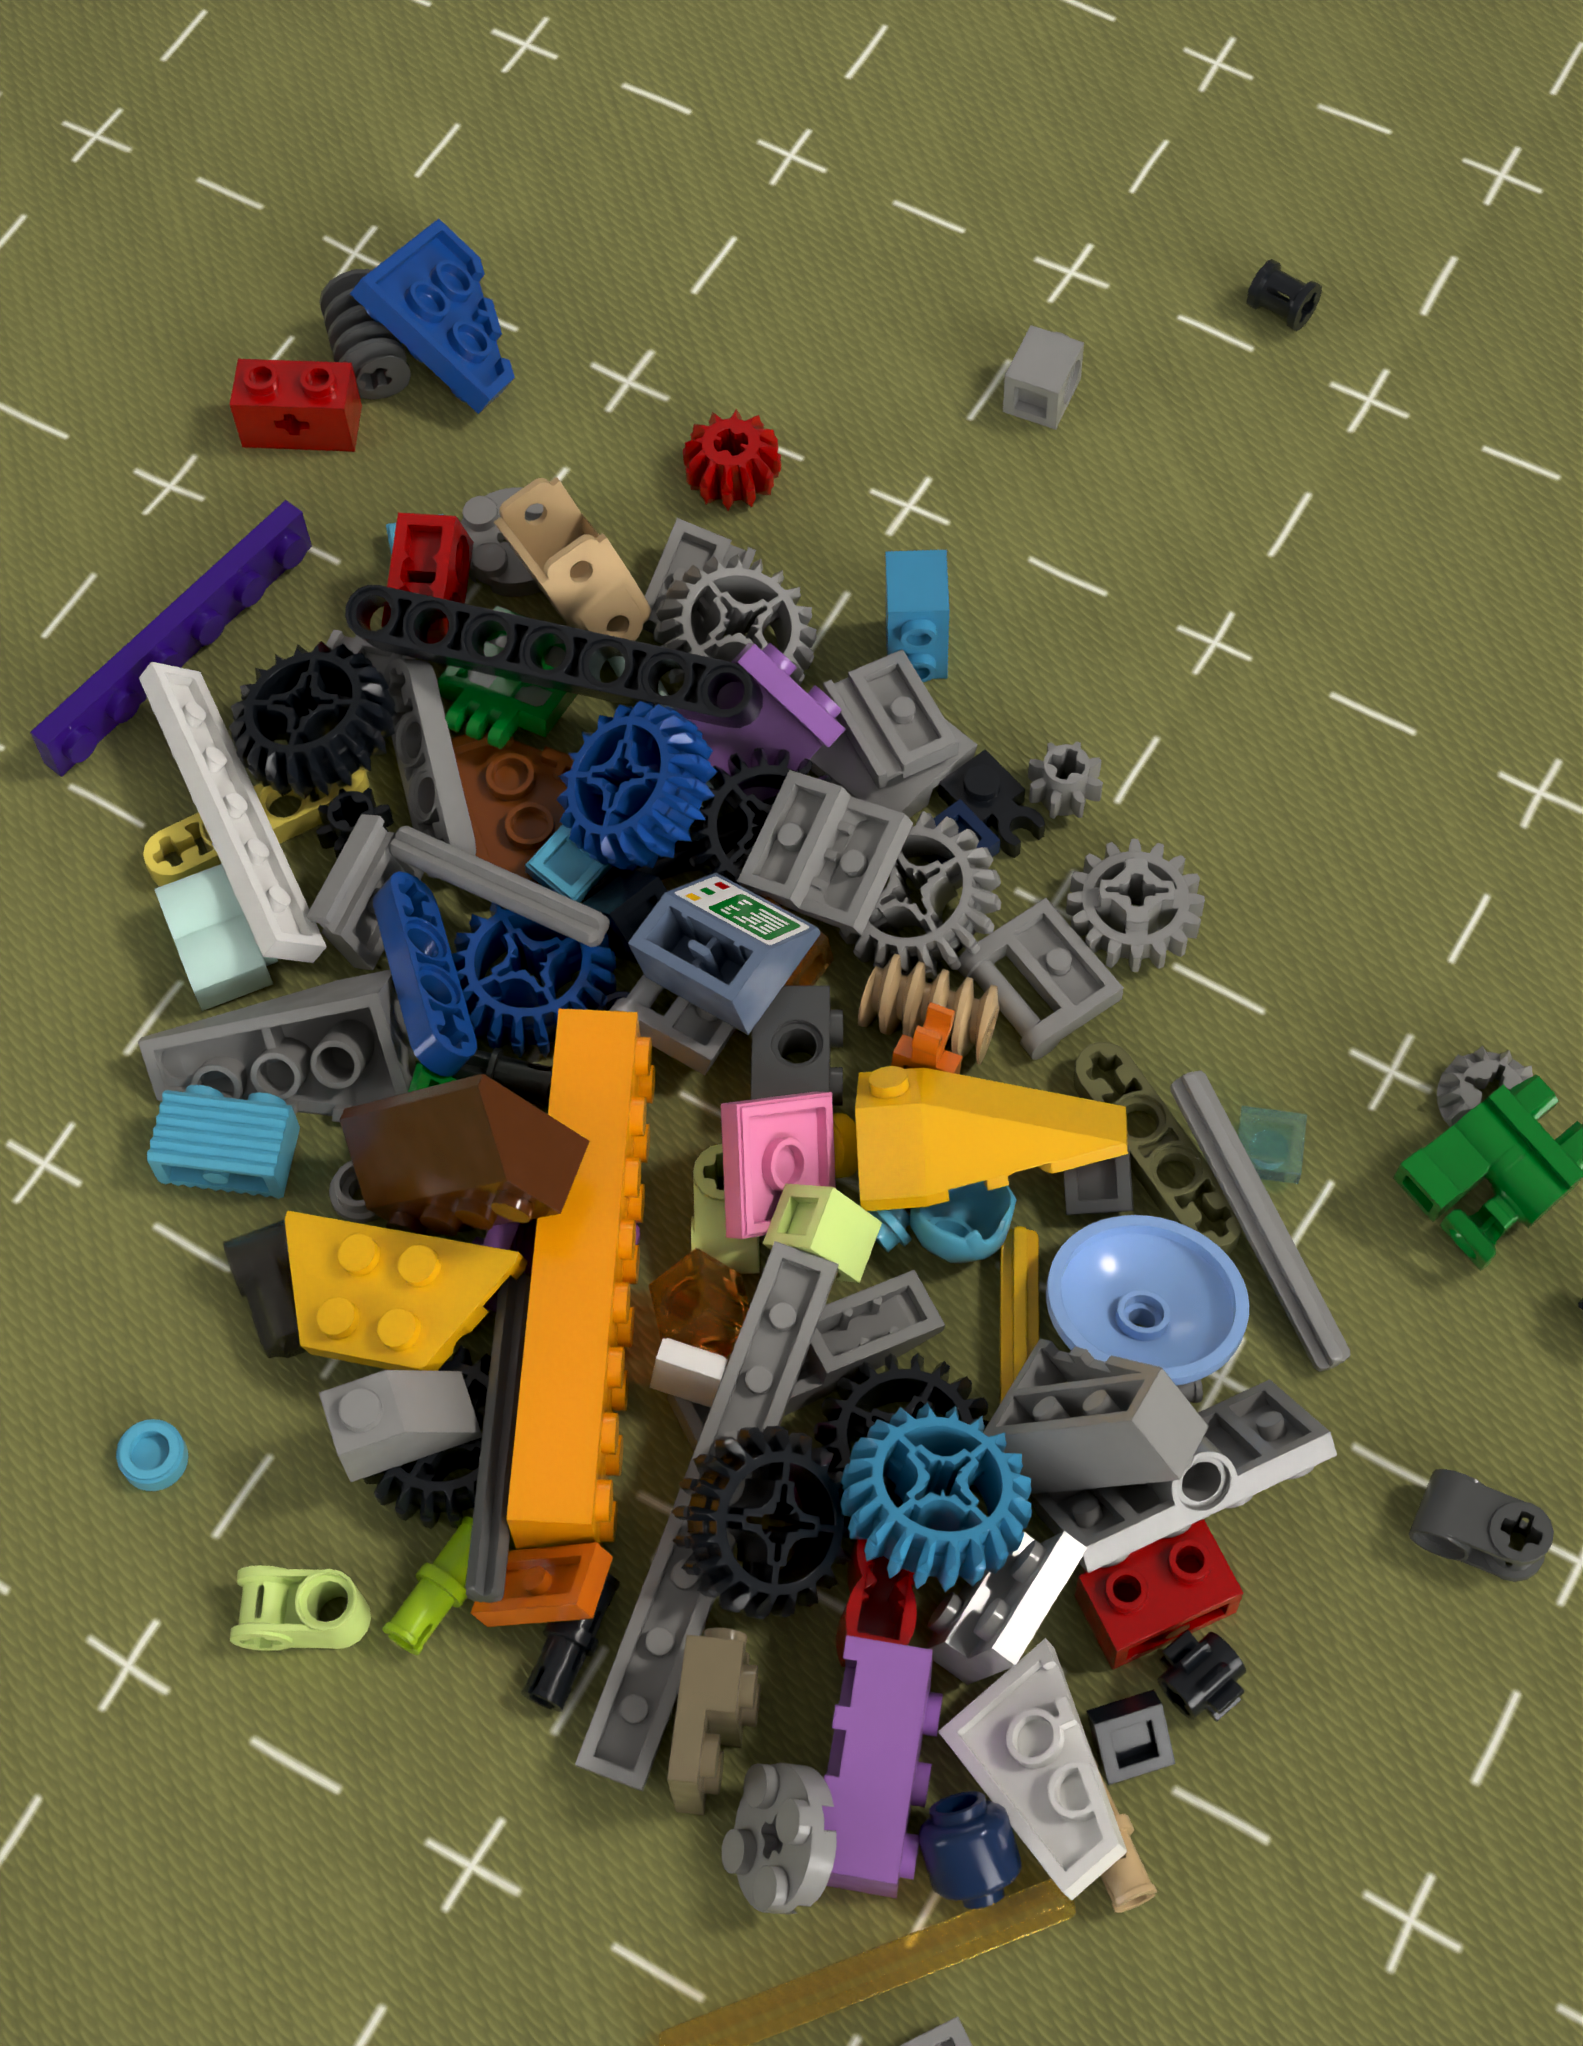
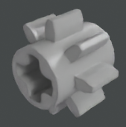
[1028,741,1103,819]

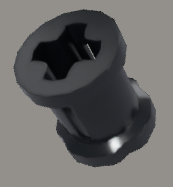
[1246,259,1322,331]

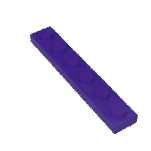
[30,500,312,777]

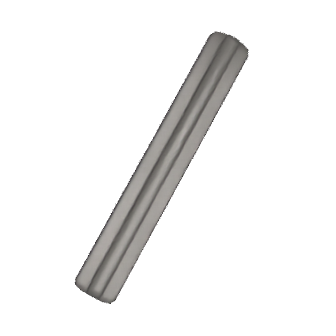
[389,826,610,947]

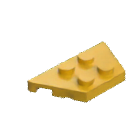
[284,1211,528,1371]

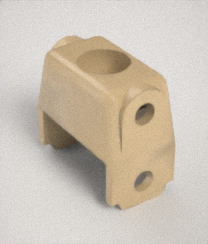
[494,477,651,641]

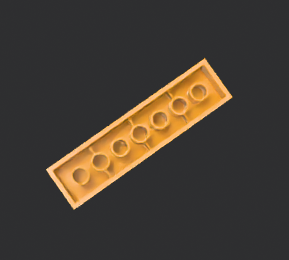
[506,1008,655,1550]

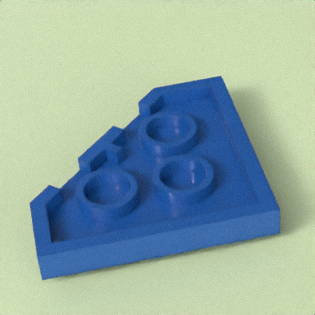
[350,218,515,414]

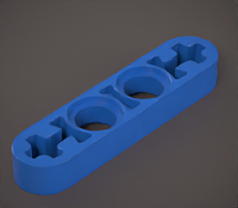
[373,871,477,1077]

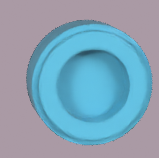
[116,1419,188,1491]

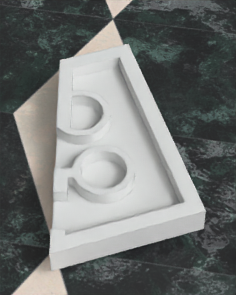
[938,1638,1127,1900]

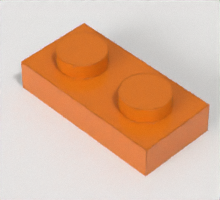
[471,1542,613,1627]

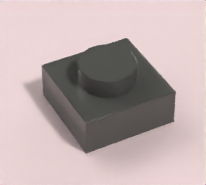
[1063,1145,1134,1215]

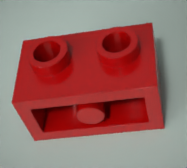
[1074,1519,1243,1670]

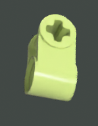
[691,1144,760,1276]
[230,1565,371,1651]

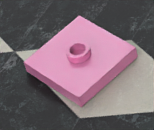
[721,1091,836,1239]

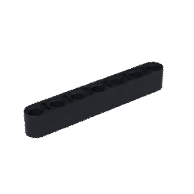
[345,585,763,728]

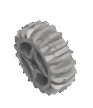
[654,554,817,686]
[839,811,1001,980]

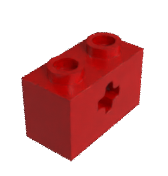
[229,359,362,452]

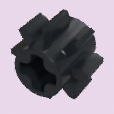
[316,788,394,858]
[1157,1630,1246,1722]

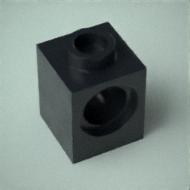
[582,869,668,964]

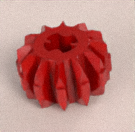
[683,409,782,511]

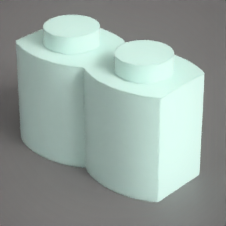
[154,864,278,1011]

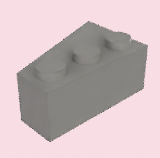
[983,1338,1209,1494]

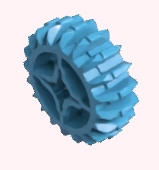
[841,1402,1032,1592]

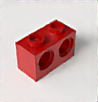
[381,513,474,644]

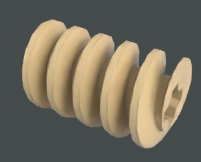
[858,953,999,1065]

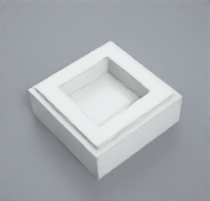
[650,1338,728,1408]

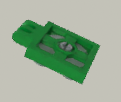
[438,605,578,749]

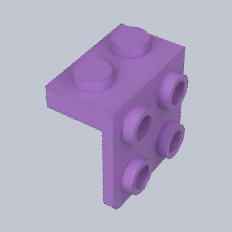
[686,643,846,801]

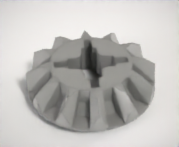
[1437,1046,1533,1127]

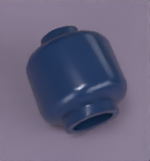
[919,1791,1022,1909]

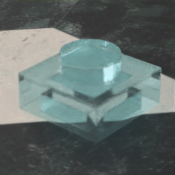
[1237,1106,1307,1184]

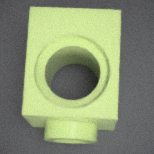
[762,1184,882,1283]

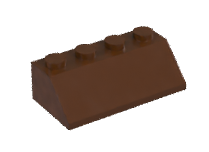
[340,1073,590,1237]

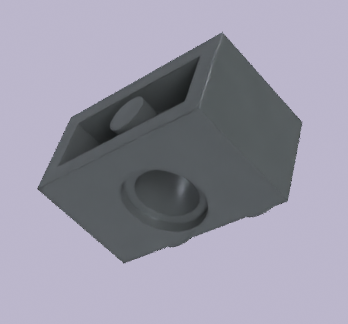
[751,986,843,1106]

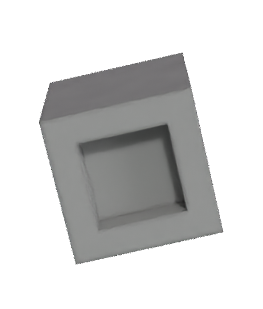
[1003,325,1084,430]

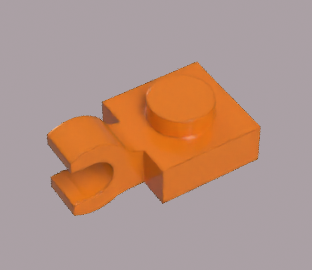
[891,1002,963,1074]

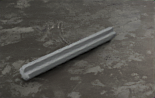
[1170,1071,1350,1371]

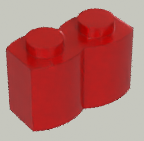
[836,1539,917,1667]

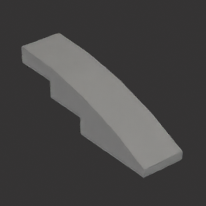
[667,1270,945,1451]

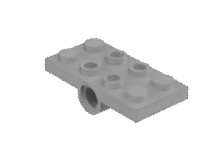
[1030,1379,1337,1573]

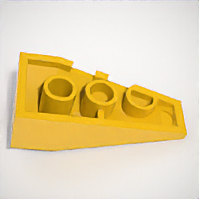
[855,1066,1128,1211]

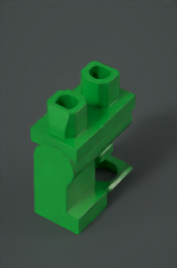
[1393,1075,1583,1271]

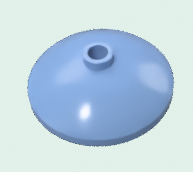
[1046,1215,1249,1386]

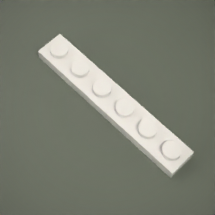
[139,662,327,963]

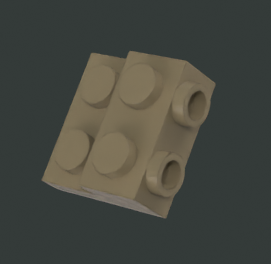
[667,1628,761,1815]

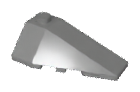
[138,970,416,1122]

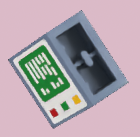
[628,873,821,1035]

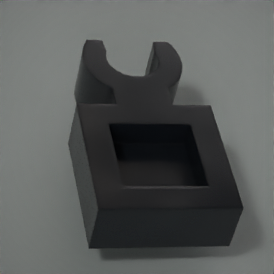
[938,749,1045,858]

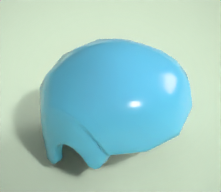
[909,1181,1017,1264]

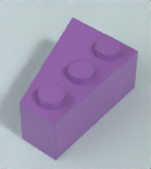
[822,1635,943,1899]

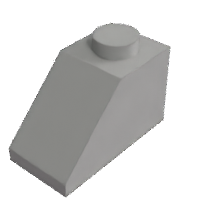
[319,1370,482,1482]

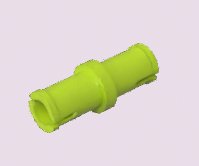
[383,1516,473,1655]

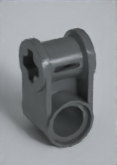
[1409,1469,1554,1582]

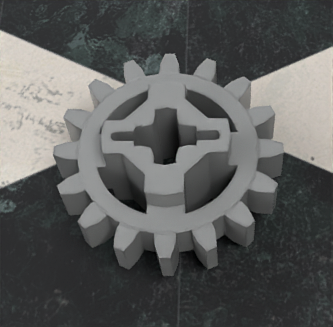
[1066,839,1205,972]

